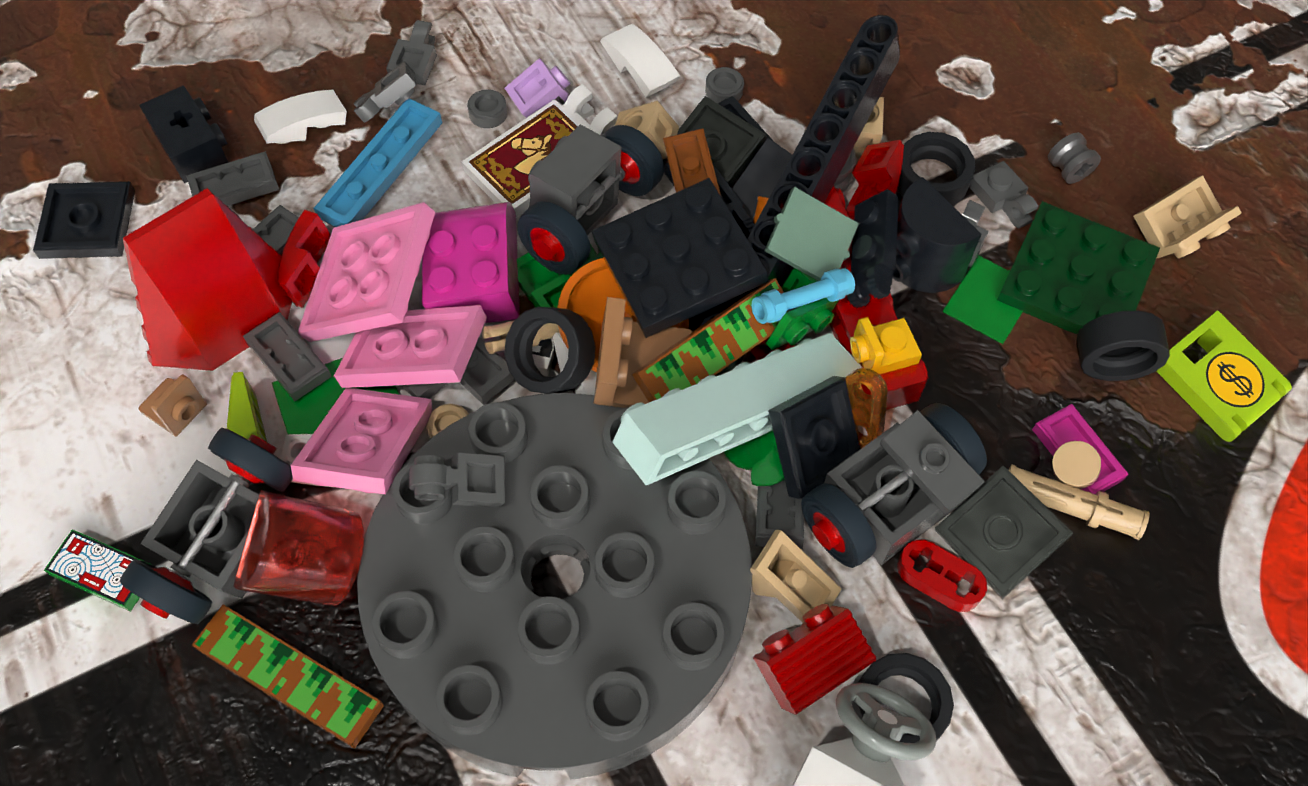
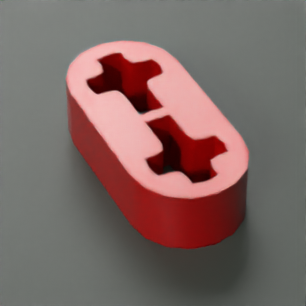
[897,540,987,612]

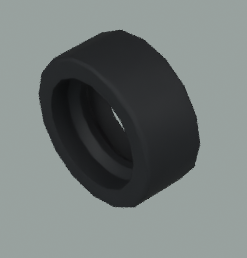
[897,132,975,206]
[504,307,596,394]
[1076,311,1170,381]
[852,653,954,743]

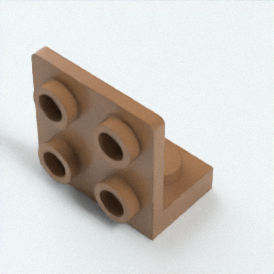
[593,297,692,408]

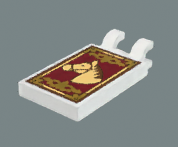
[462,84,618,218]

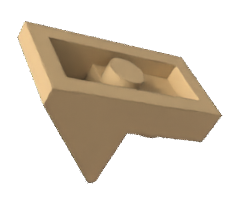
[750,530,842,623]

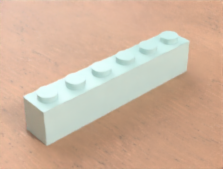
[612,333,864,485]

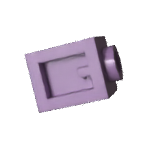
[505,58,571,118]

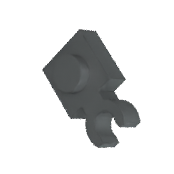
[354,61,417,123]

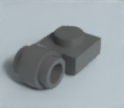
[409,452,505,507]

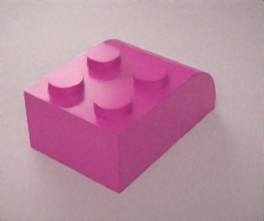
[422,202,520,323]

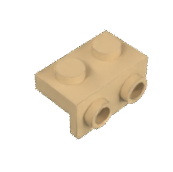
[1133,175,1242,258]

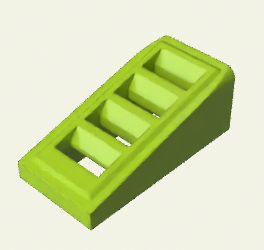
[227,372,267,442]

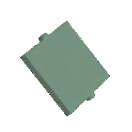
[764,187,859,281]

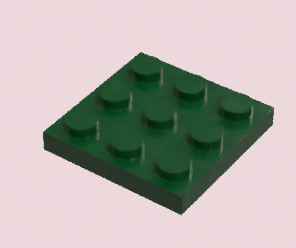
[997,201,1160,335]

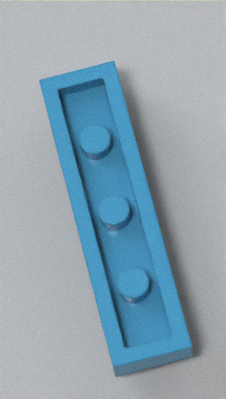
[313,99,442,227]

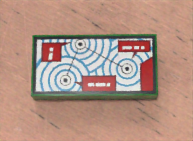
[44,529,152,612]

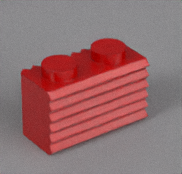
[753,603,877,715]

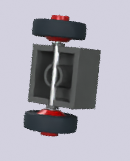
[517,124,664,274]
[801,403,987,568]
[119,427,294,624]

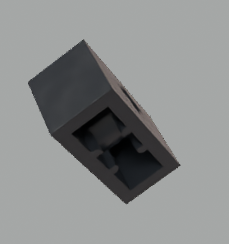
[139,85,228,183]

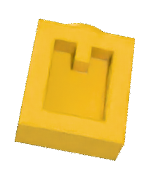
[850,317,922,378]

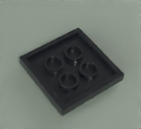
[591,178,768,338]

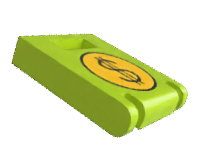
[1157,310,1292,442]

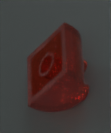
[233,490,364,606]

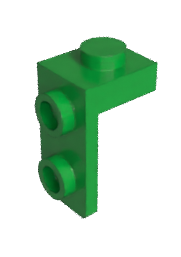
[766,268,839,350]

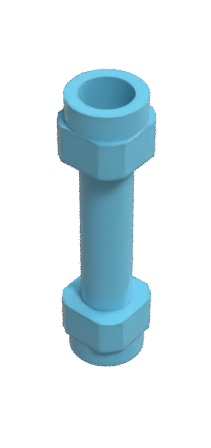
[751,268,855,324]

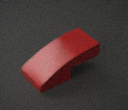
[846,140,904,220]
[278,209,331,308]

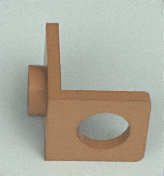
[138,374,207,437]

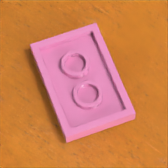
[334,305,487,388]
[291,388,432,495]

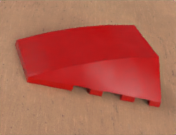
[123,188,292,371]

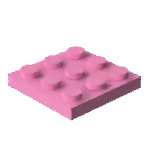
[297,202,435,342]

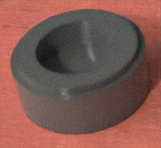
[705,67,744,103]
[467,89,507,128]

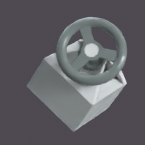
[792,683,936,786]

